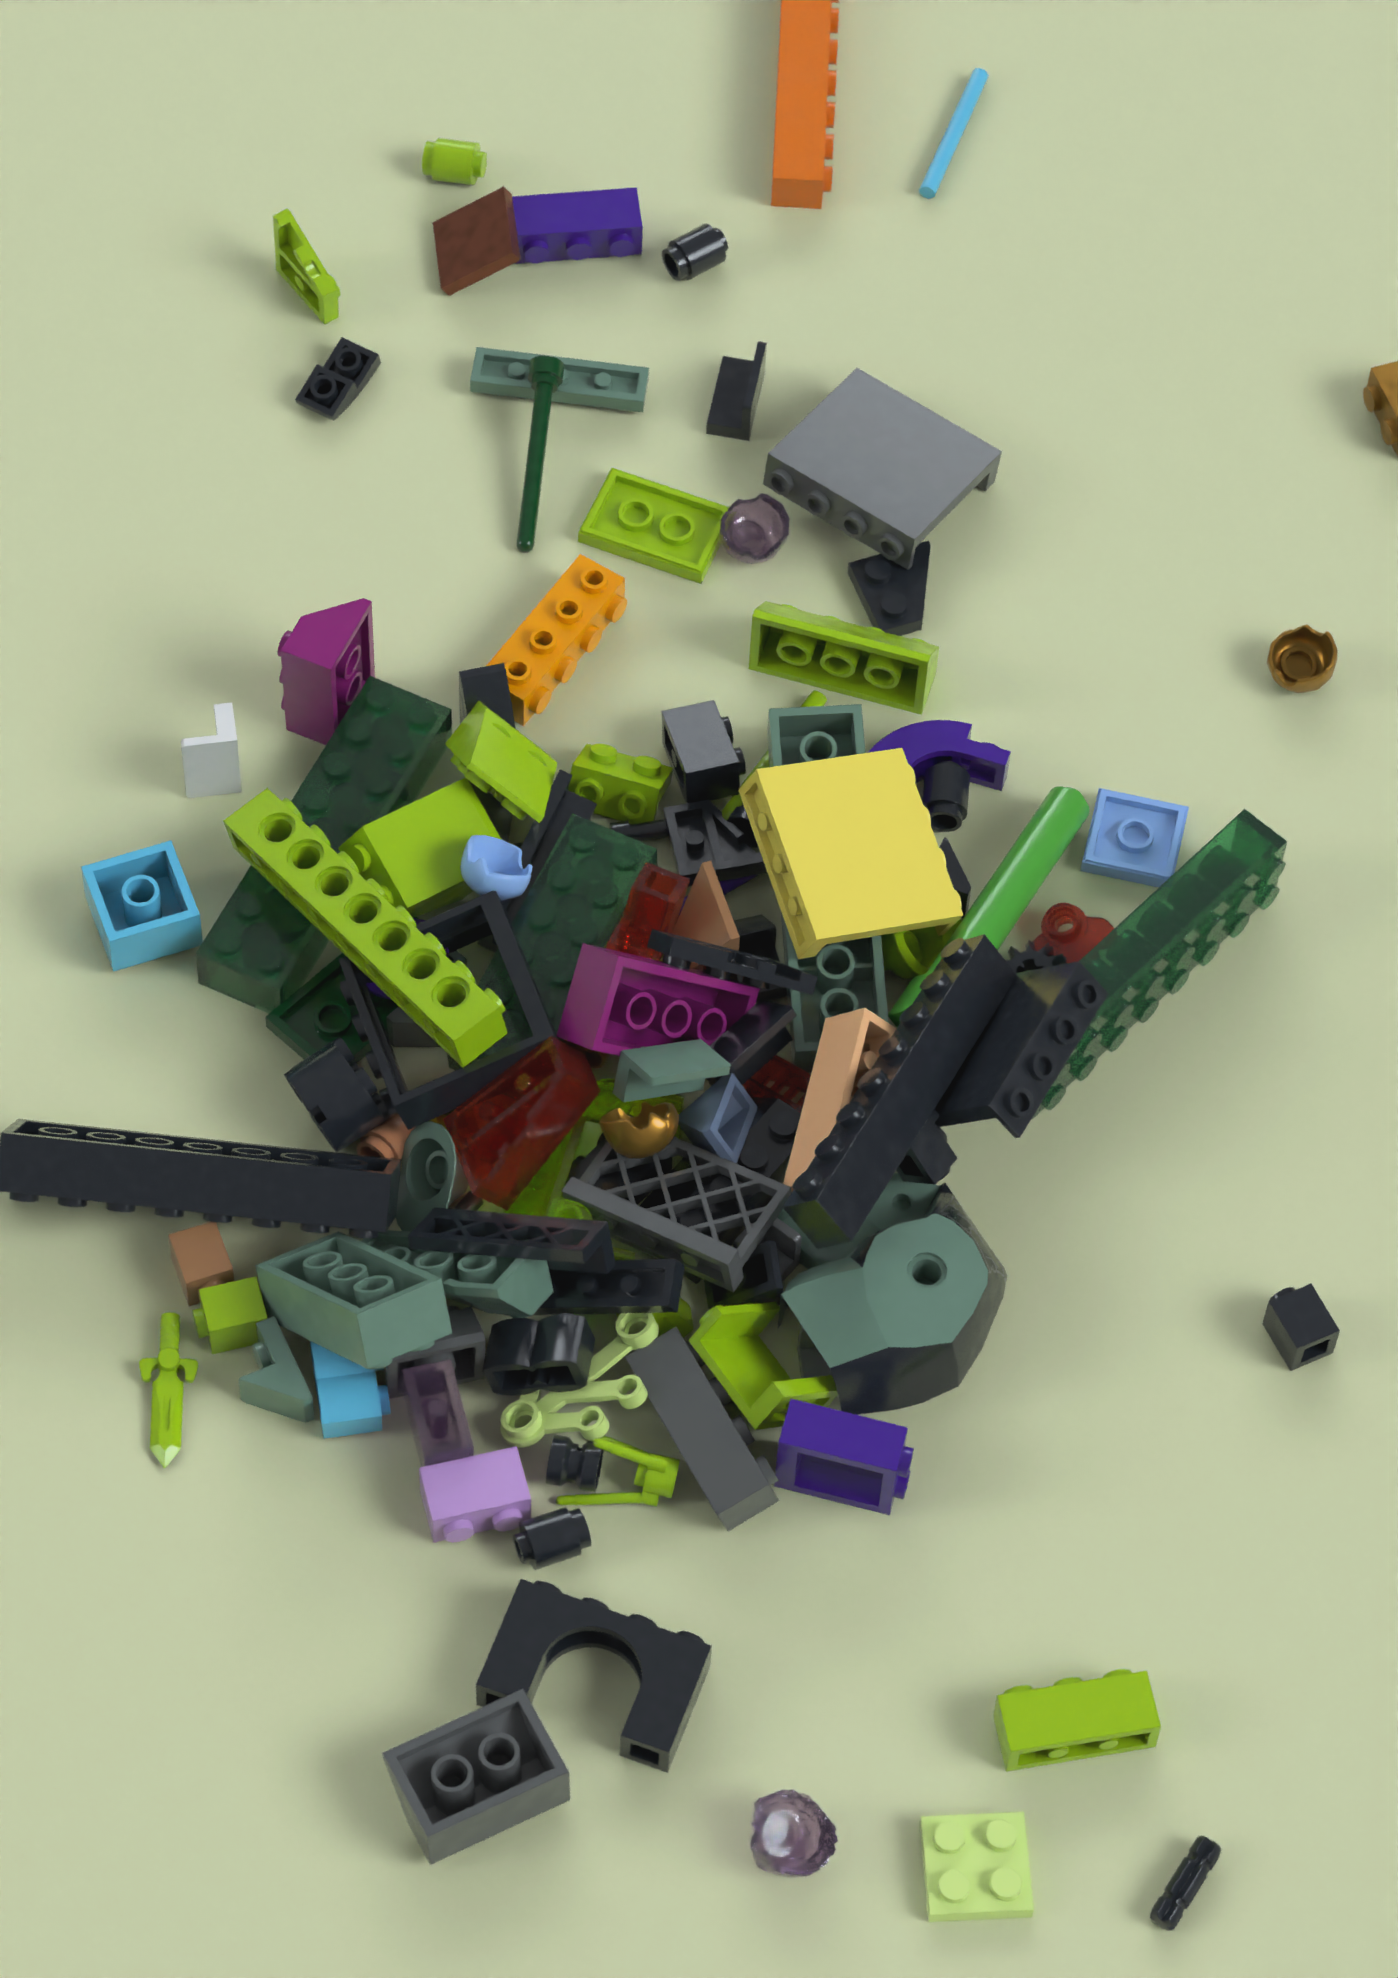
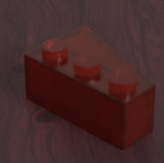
[443,1036,601,1211]

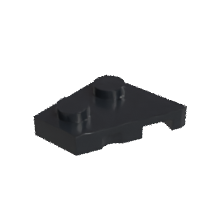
[848,541,931,636]
[663,800,767,888]

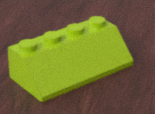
[749,601,939,715]

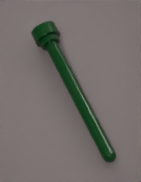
[516,356,564,553]

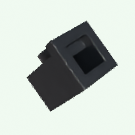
[896,1109,957,1185]

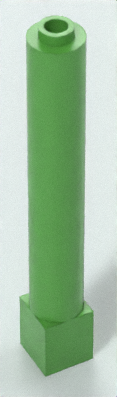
[888,786,1090,1027]

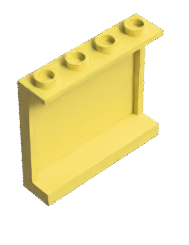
[738,748,963,959]

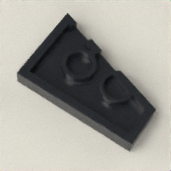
[647,929,818,995]

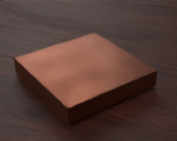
[433,186,521,296]

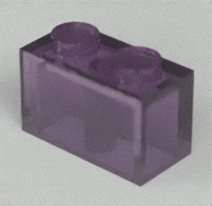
[402,1359,474,1467]

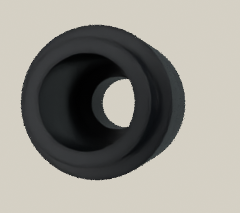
[662,223,728,281]
[922,761,970,832]
[513,1507,591,1570]

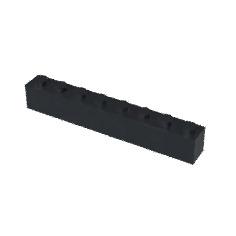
[783,934,1017,1249]

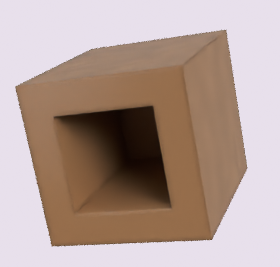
[168,1222,234,1306]

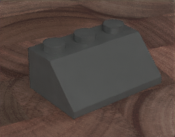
[382,1689,570,1865]

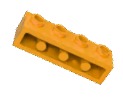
[486,554,627,726]

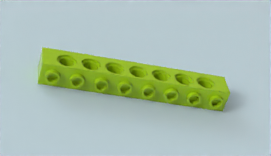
[223,788,508,1068]

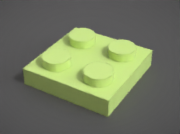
[920,1812,1034,1922]

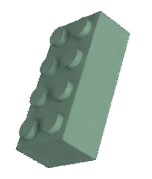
[255,1231,452,1369]

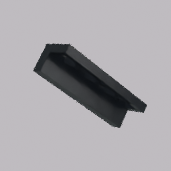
[477,769,597,955]
[407,1207,616,1274]

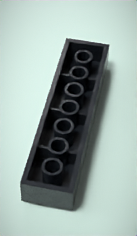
[0,1119,402,1238]

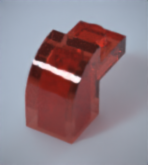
[606,862,690,961]

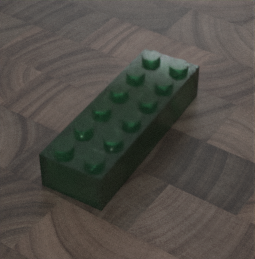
[447,813,658,1105]

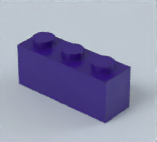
[512,187,643,264]

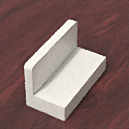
[181,702,242,798]

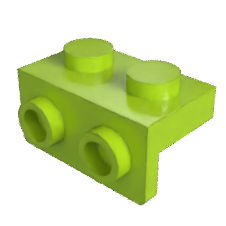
[568,744,673,824]

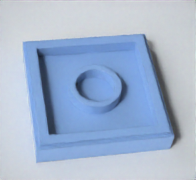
[1080,788,1189,890]

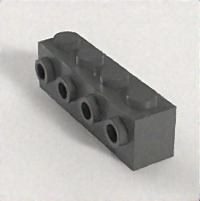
[625,1327,779,1531]

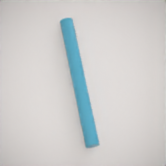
[919,68,988,199]

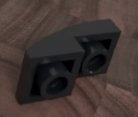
[295,337,381,421]

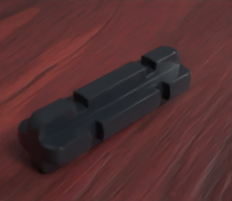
[1150,1836,1221,1931]

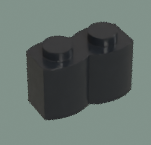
[482,1313,595,1396]

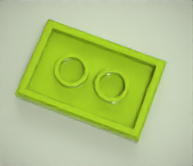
[578,468,734,584]

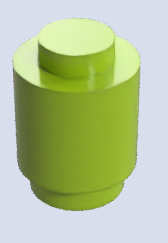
[422,138,487,185]

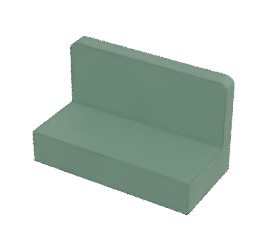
[613,1039,731,1102]

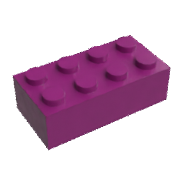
[556,943,760,1056]

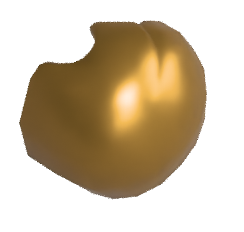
[1267,624,1338,693]
[599,1101,679,1159]

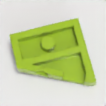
[273,208,340,325]

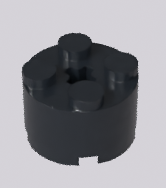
[284,1036,392,1152]

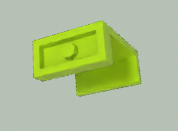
[688,1302,838,1430]

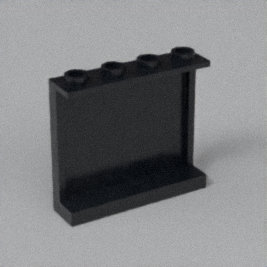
[934,961,1109,1138]

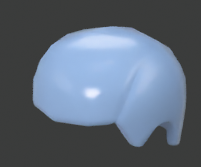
[460,835,533,901]

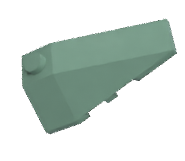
[361,1230,554,1318]

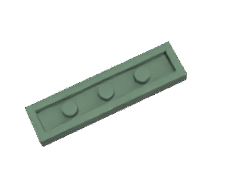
[470,347,649,412]

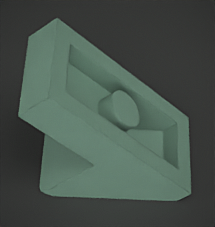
[238,1316,314,1423]

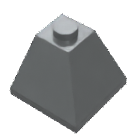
[386,1306,486,1399]

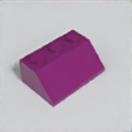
[277,598,375,749]

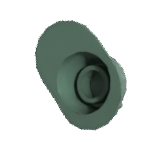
[396,1121,472,1232]

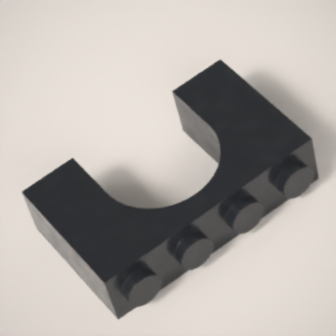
[476,1579,712,1773]

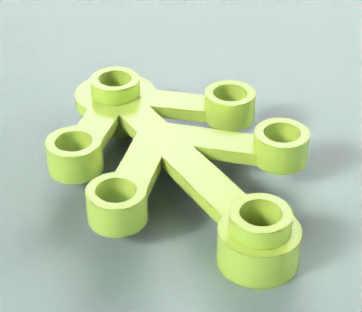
[500,1313,659,1448]

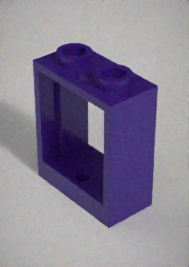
[774,1399,914,1515]

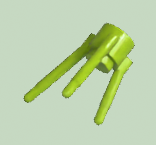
[556,1435,680,1507]

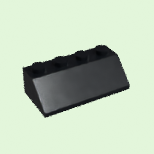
[640,1097,801,1284]

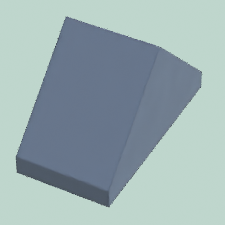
[678,1073,758,1164]

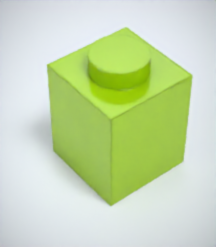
[192,1276,268,1354]

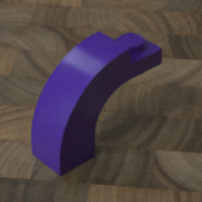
[868,720,1011,791]

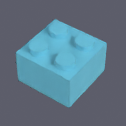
[81,840,203,972]

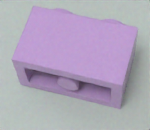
[419,1446,531,1543]

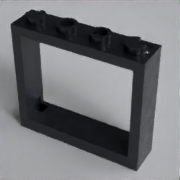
[339,891,567,1130]

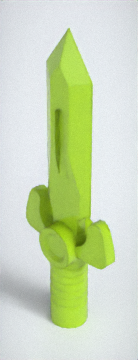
[139,1312,198,1469]

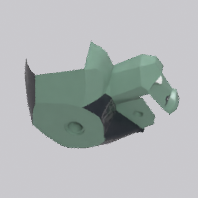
[777,1173,1007,1415]

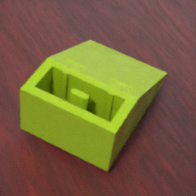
[445,701,558,823]

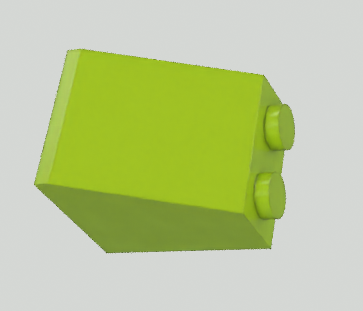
[338,778,502,918]

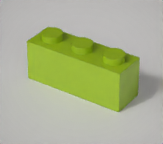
[993,1669,1161,1772]

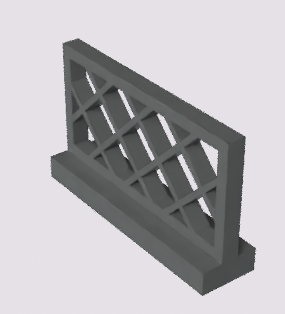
[562,1137,792,1292]

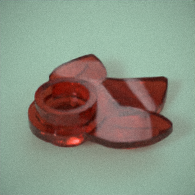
[1033,903,1119,979]

